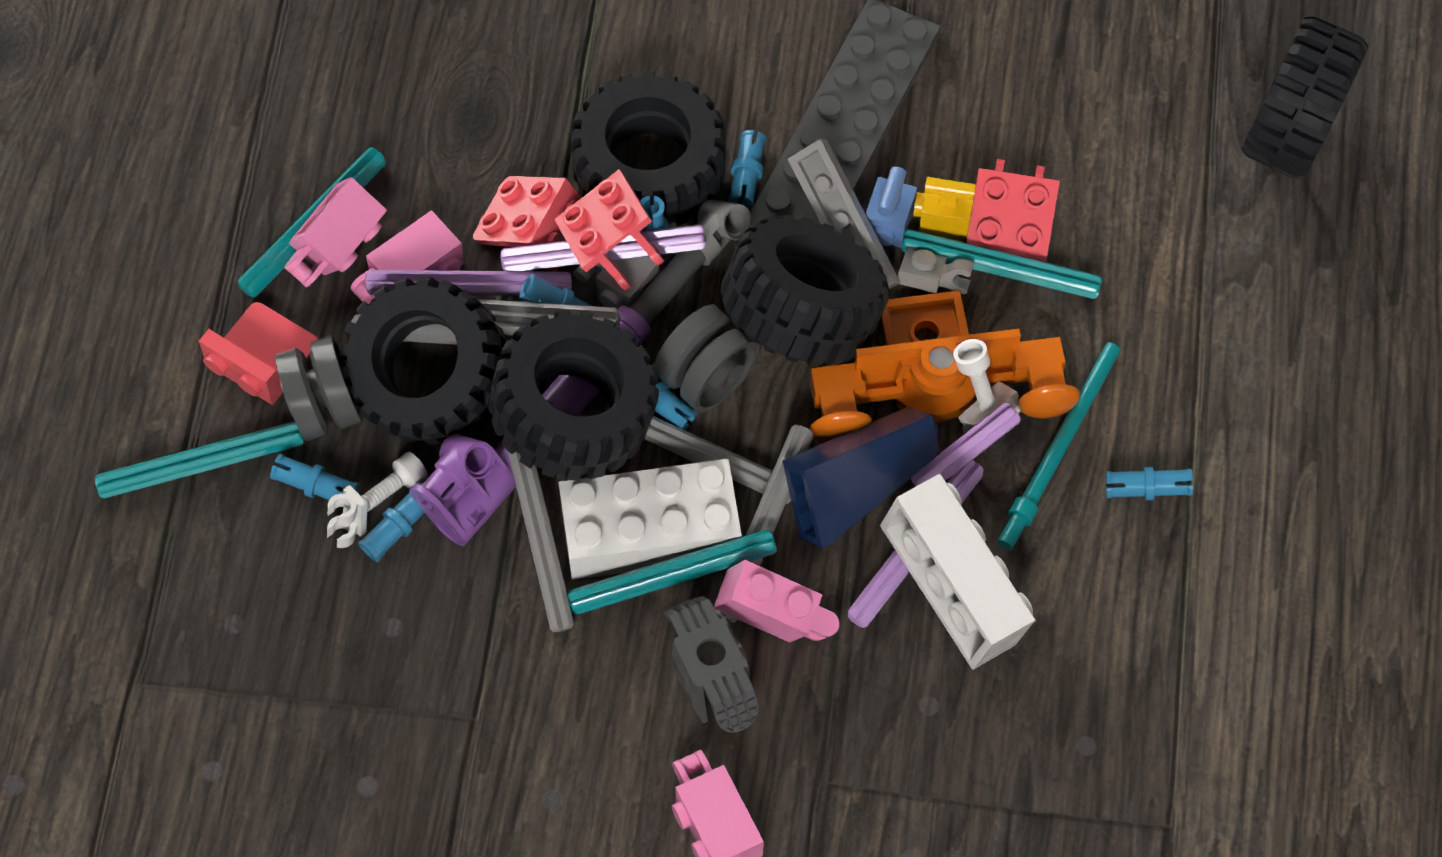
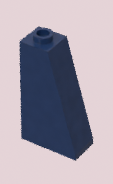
[782,406,940,548]

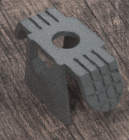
[664,597,759,733]

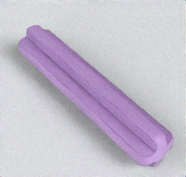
[911,402,1021,487]

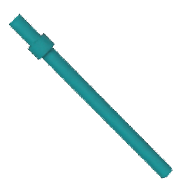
[997,342,1121,551]

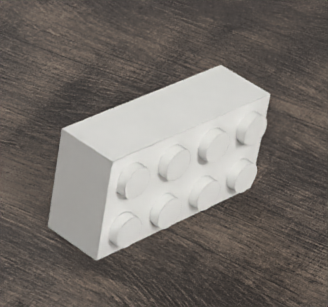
[559,459,742,580]
[880,474,1035,670]

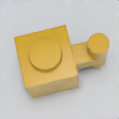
[913,177,976,241]

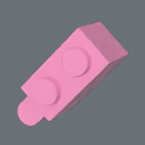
[284,177,387,287]
[351,210,465,304]
[714,560,839,643]
[672,749,764,857]

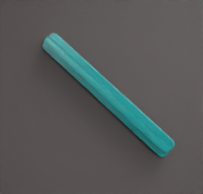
[238,147,386,298]
[902,229,1102,299]
[95,422,303,498]
[568,529,777,614]

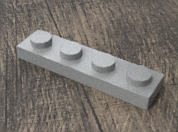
[788,139,901,289]

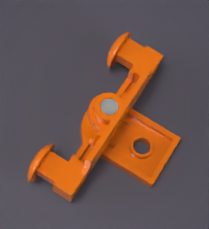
[809,290,1080,443]

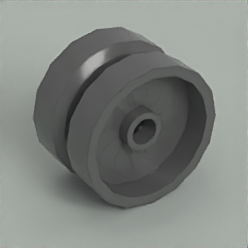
[654,304,760,413]
[275,335,363,441]

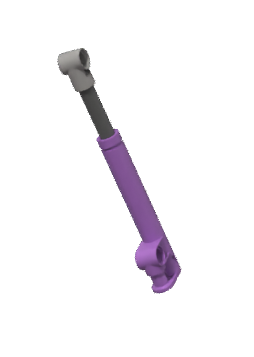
[409,199,752,546]

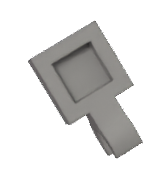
[898,247,974,294]

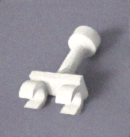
[953,339,1021,434]
[327,452,428,548]

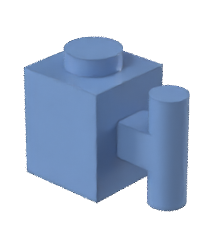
[866,167,917,248]

